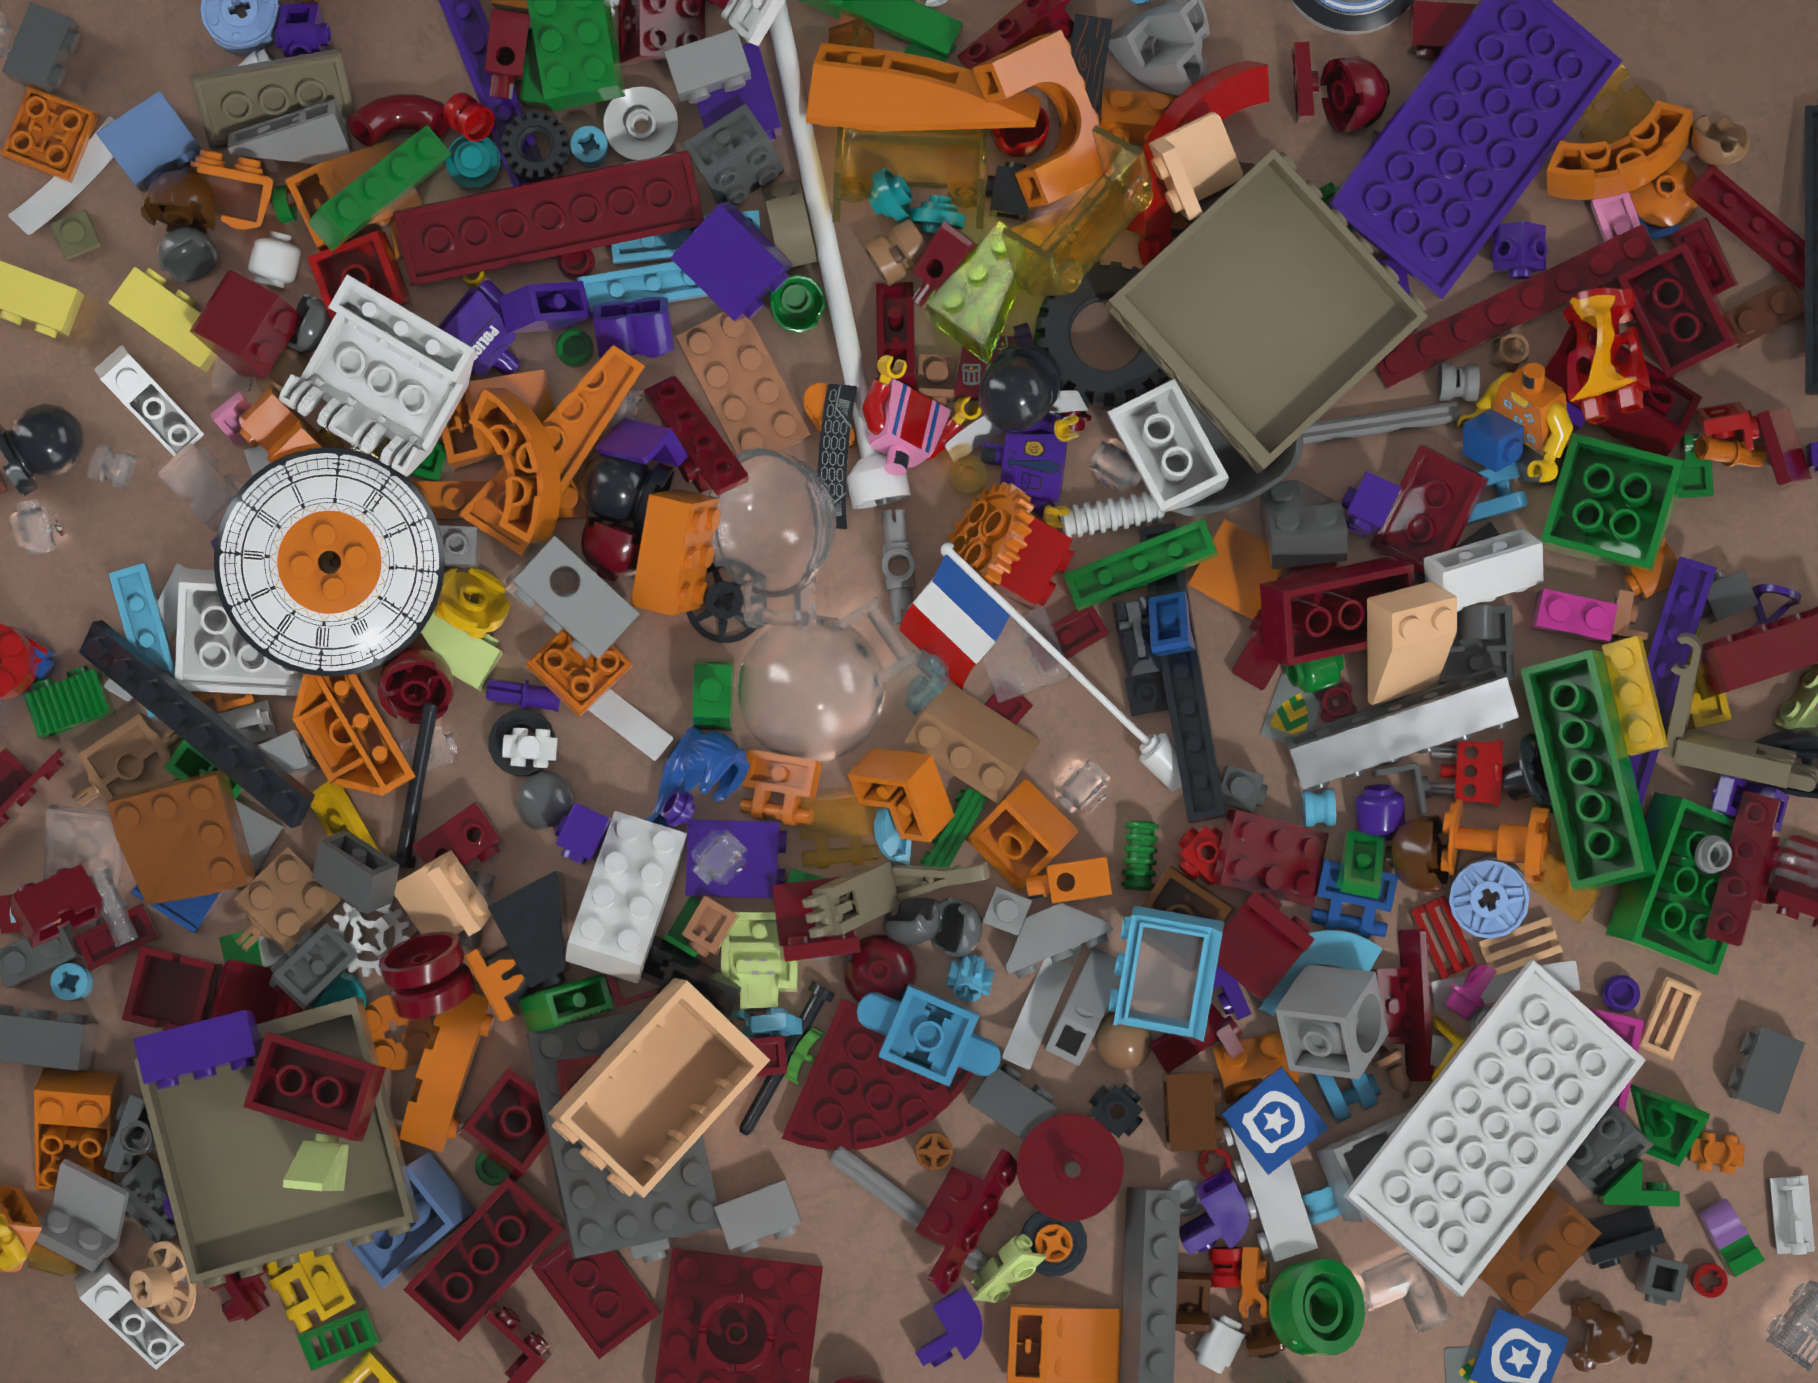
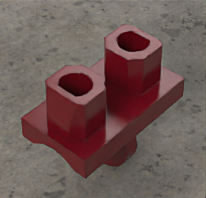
[208,1264,270,1322]

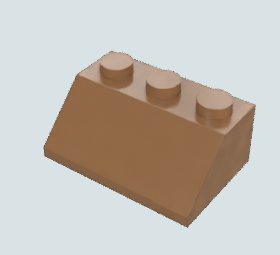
[903,679,1040,804]

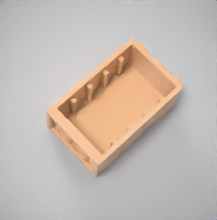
[548,978,770,1198]

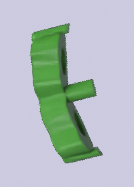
[785,1026,826,1086]

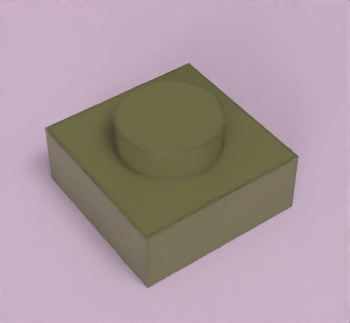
[50,209,102,261]

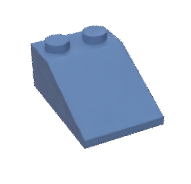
[96,91,203,192]
[346,1152,476,1289]

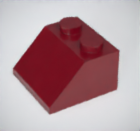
[189,270,304,379]

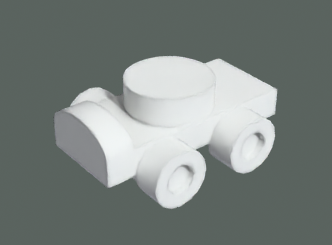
[502,728,558,768]

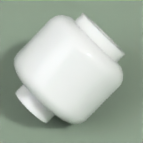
[248,231,301,288]

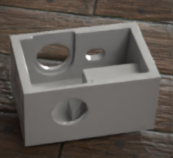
[513,536,640,660]
[1315,1108,1412,1222]

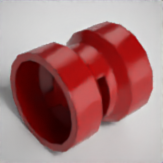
[443,93,495,142]
[1208,1247,1243,1288]

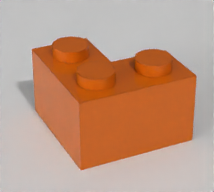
[239,386,327,463]
[848,748,955,843]

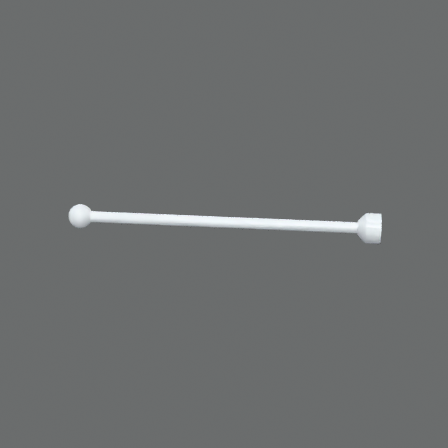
[769,0,911,509]

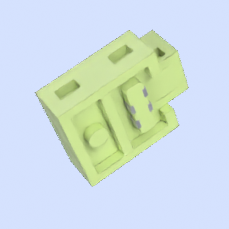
[721,912,798,1011]

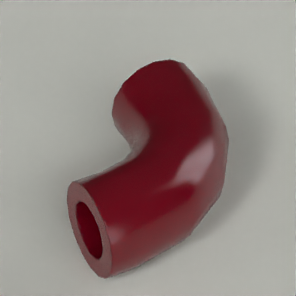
[347,94,450,146]

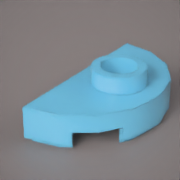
[874,807,912,865]

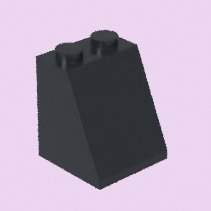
[487,870,570,991]

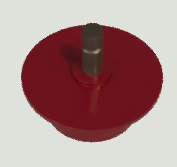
[1017,1114,1124,1221]

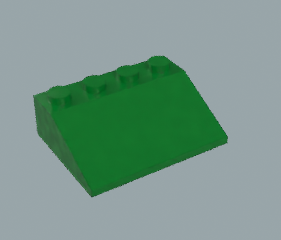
[1605,792,1735,976]

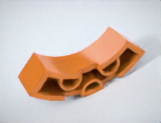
[1546,100,1693,200]
[469,388,561,543]
[399,993,495,1153]

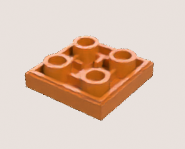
[0,86,99,183]
[1187,519,1283,621]
[525,629,633,718]

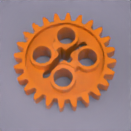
[939,482,1035,587]

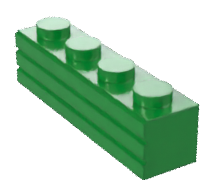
[920,786,988,867]

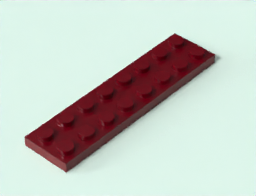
[393,150,704,286]

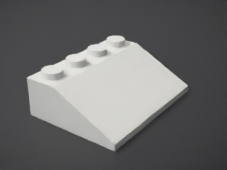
[175,568,303,696]

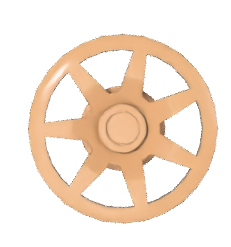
[130,1241,196,1324]

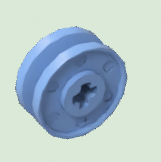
[200,0,282,55]
[1449,855,1530,939]

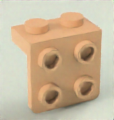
[1149,112,1243,221]
[394,850,492,936]

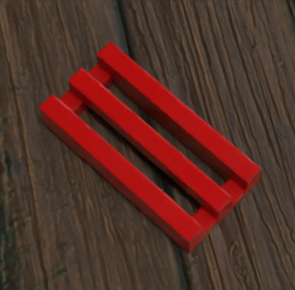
[1409,895,1476,980]

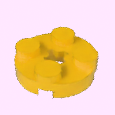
[434,568,511,639]

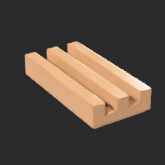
[1477,916,1563,977]
[1639,976,1701,1061]

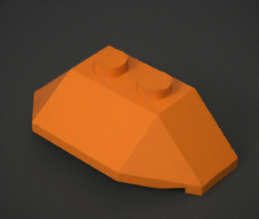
[292,674,416,796]

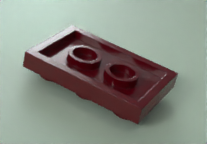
[1371,444,1489,575]
[1212,809,1329,907]
[531,1240,661,1359]

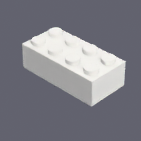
[565,811,687,984]

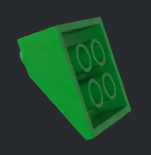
[1540,433,1686,571]

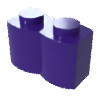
[593,297,674,359]

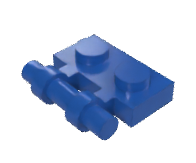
[1310,859,1398,939]

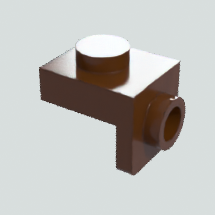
[1176,1272,1211,1334]
[1238,1294,1286,1358]

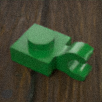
[1678,433,1714,499]

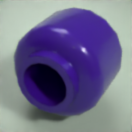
[1355,784,1406,842]

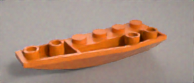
[806,43,1042,132]

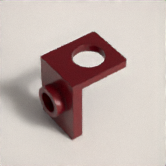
[604,974,659,1008]

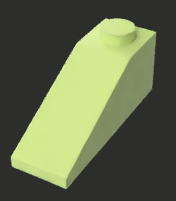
[283,1133,349,1191]

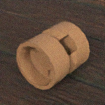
[863,217,928,286]

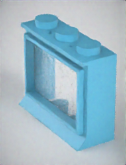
[1108,906,1225,1042]

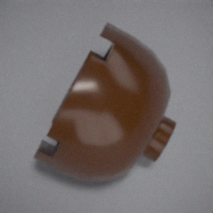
[140,167,219,233]
[1385,815,1449,892]

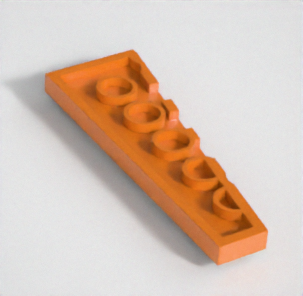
[459,345,646,556]

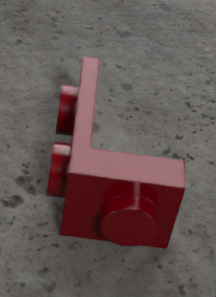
[1150,1003,1244,1073]

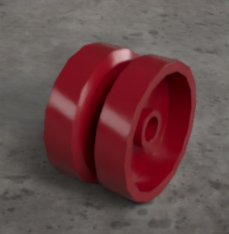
[378,931,475,1019]

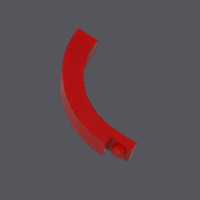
[1126,60,1270,266]

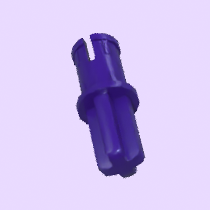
[486,678,560,712]

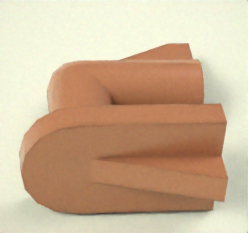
[1372,1045,1411,1100]

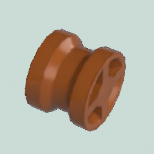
[915,1131,953,1171]

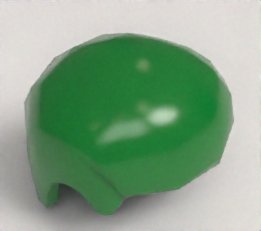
[768,273,825,333]

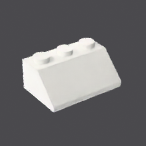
[1107,379,1229,513]

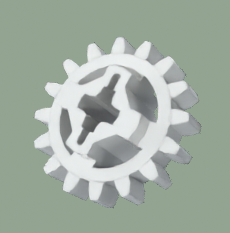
[333,903,412,977]

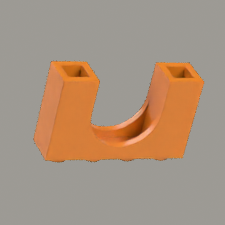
[972,29,1117,208]

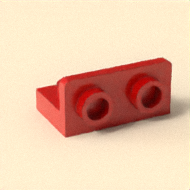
[1695,401,1759,450]

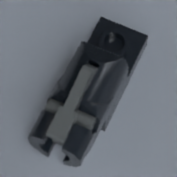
[1112,596,1169,717]

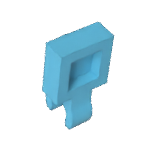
[732,1008,802,1038]

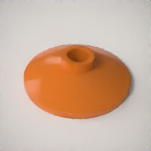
[1629,159,1698,228]

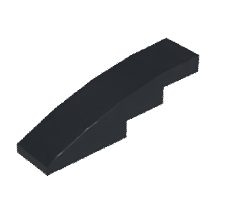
[640,935,741,1020]

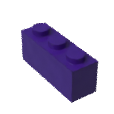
[133,1010,262,1090]

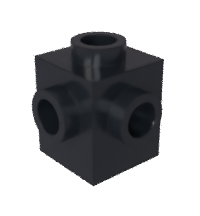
[1088,1083,1144,1138]

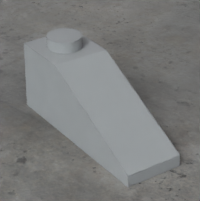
[228,99,351,164]

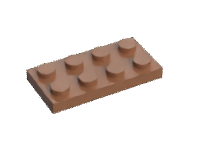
[676,312,811,470]

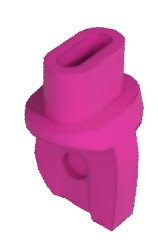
[1444,964,1497,1021]

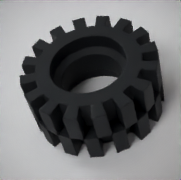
[502,111,571,182]

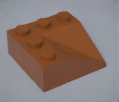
[107,770,257,905]
[1478,1186,1601,1318]

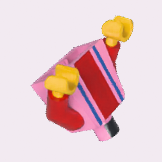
[862,355,982,476]

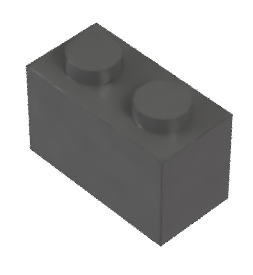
[2,2,80,94]
[312,829,400,914]
[0,924,83,988]
[1728,1026,1805,1114]
[968,1063,1057,1140]

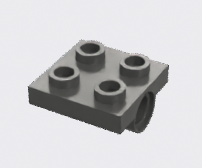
[1438,605,1514,683]
[103,1094,156,1173]

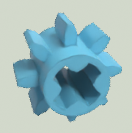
[946,954,994,1002]

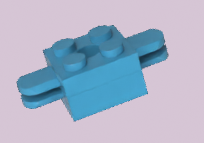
[857,983,1001,1086]

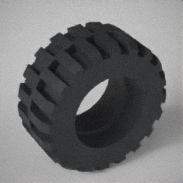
[1034,261,1166,410]

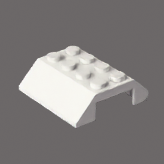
[279,275,476,476]

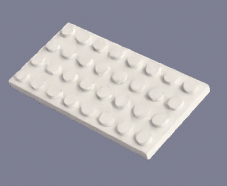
[1343,960,1646,1297]

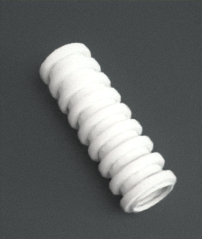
[1059,492,1165,538]

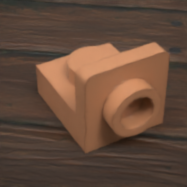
[917,354,957,407]
[1611,590,1650,643]
[682,895,739,957]

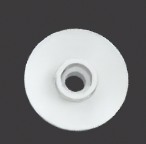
[603,86,678,161]

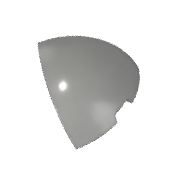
[1108,0,1210,96]

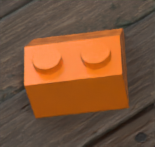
[965,779,1080,892]

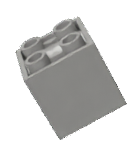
[1275,964,1389,1079]

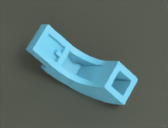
[1256,930,1383,1016]

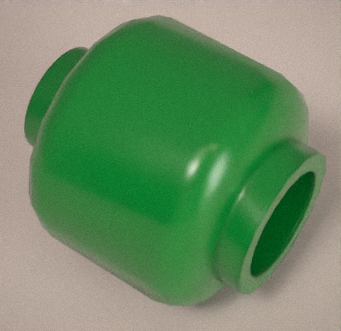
[1285,654,1344,693]

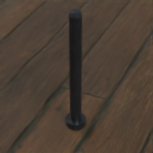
[390,702,438,868]
[739,981,835,1136]

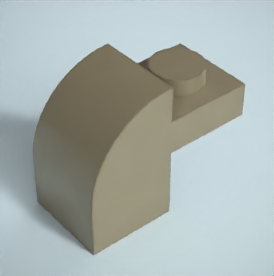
[762,180,817,267]

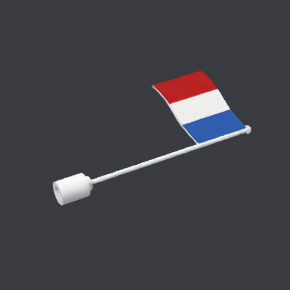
[899,543,1182,791]

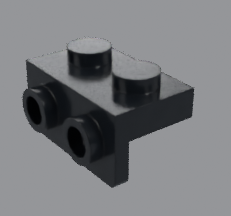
[1583,1206,1666,1269]

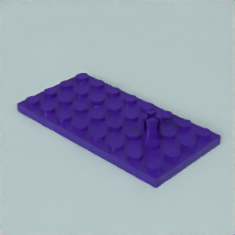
[1326,0,1622,299]

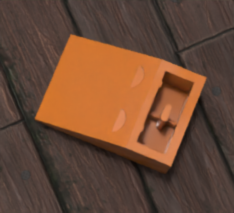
[285,139,423,252]
[442,369,555,469]
[34,1067,120,1191]
[1006,1303,1123,1383]

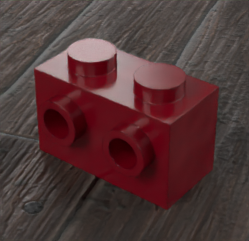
[413,802,504,874]

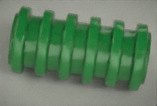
[1121,820,1159,891]

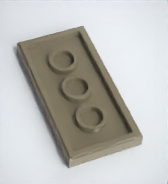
[192,48,355,148]

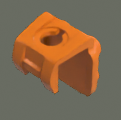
[190,149,274,230]

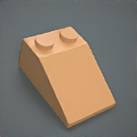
[1367,581,1457,705]

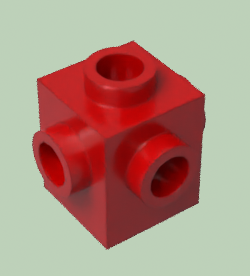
[1175,826,1223,885]

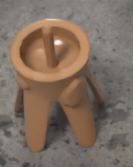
[1490,334,1529,373]

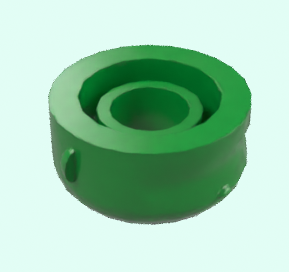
[1268,1259,1365,1357]

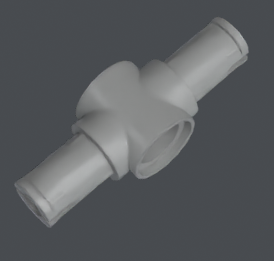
[881,509,916,624]

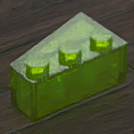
[926,221,1032,364]

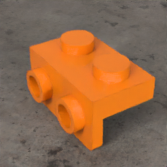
[1100,88,1177,150]
[1212,1031,1299,1104]

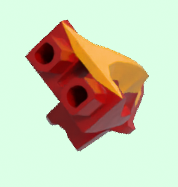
[1563,288,1651,424]

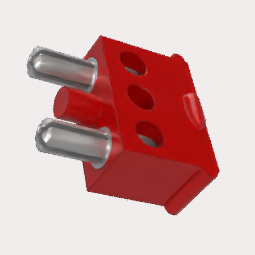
[1429,739,1504,808]

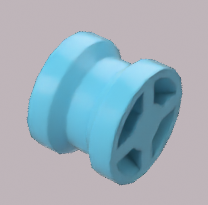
[570,126,610,168]
[1302,788,1336,827]
[50,963,94,1001]
[1301,1185,1342,1225]

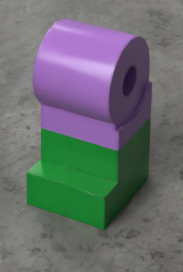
[1698,1199,1765,1277]

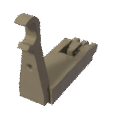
[1663,633,1818,792]
[802,861,991,938]

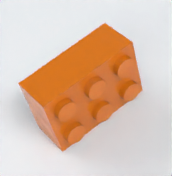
[630,489,721,616]

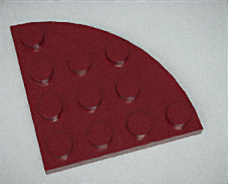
[781,998,973,1150]

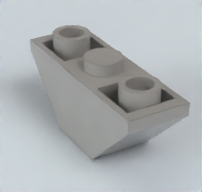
[1005,903,1113,978]

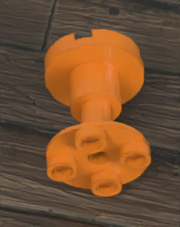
[1441,799,1551,884]

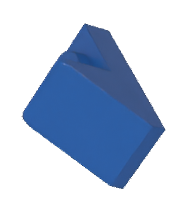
[1148,591,1196,656]

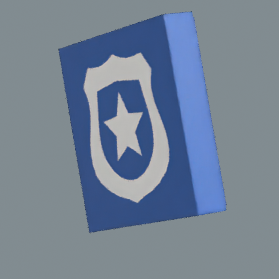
[1221,1067,1329,1175]
[1468,1307,1569,1383]

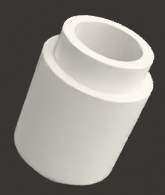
[1194,1314,1245,1374]

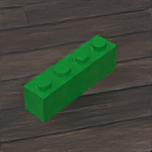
[308,125,452,252]

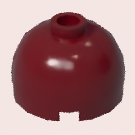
[1321,56,1390,132]
[581,516,642,582]
[377,647,455,724]
[842,934,917,1003]

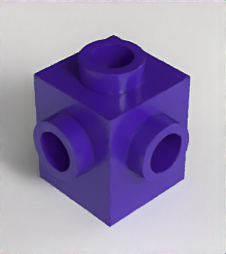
[275,2,331,58]
[1491,221,1548,279]

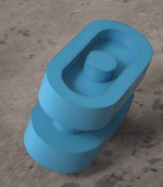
[1466,462,1529,525]
[1311,1072,1382,1124]

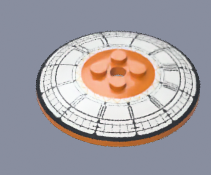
[214,448,445,676]

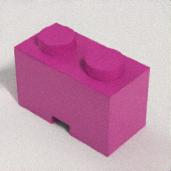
[1530,588,1618,645]

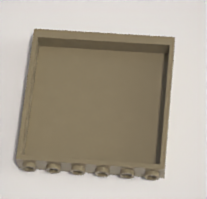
[1104,149,1428,473]
[134,997,420,1289]

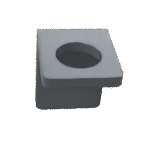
[1372,763,1431,815]

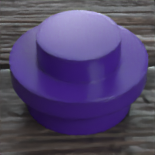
[661,790,695,827]
[1602,975,1640,1013]

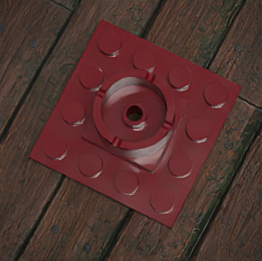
[655,1248,823,1383]

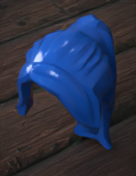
[646,726,750,827]

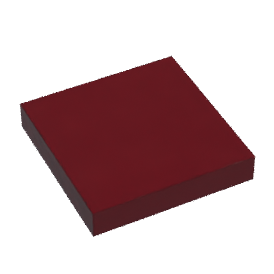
[1756,408,1812,486]

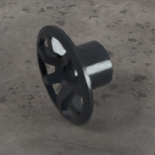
[686,561,767,643]
[1502,733,1554,813]

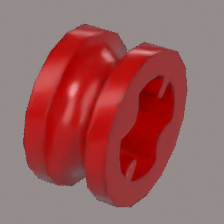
[1197,1147,1232,1179]
[1691,1263,1728,1298]

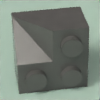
[1261,479,1348,569]

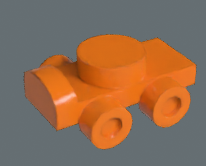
[1689,1132,1745,1174]

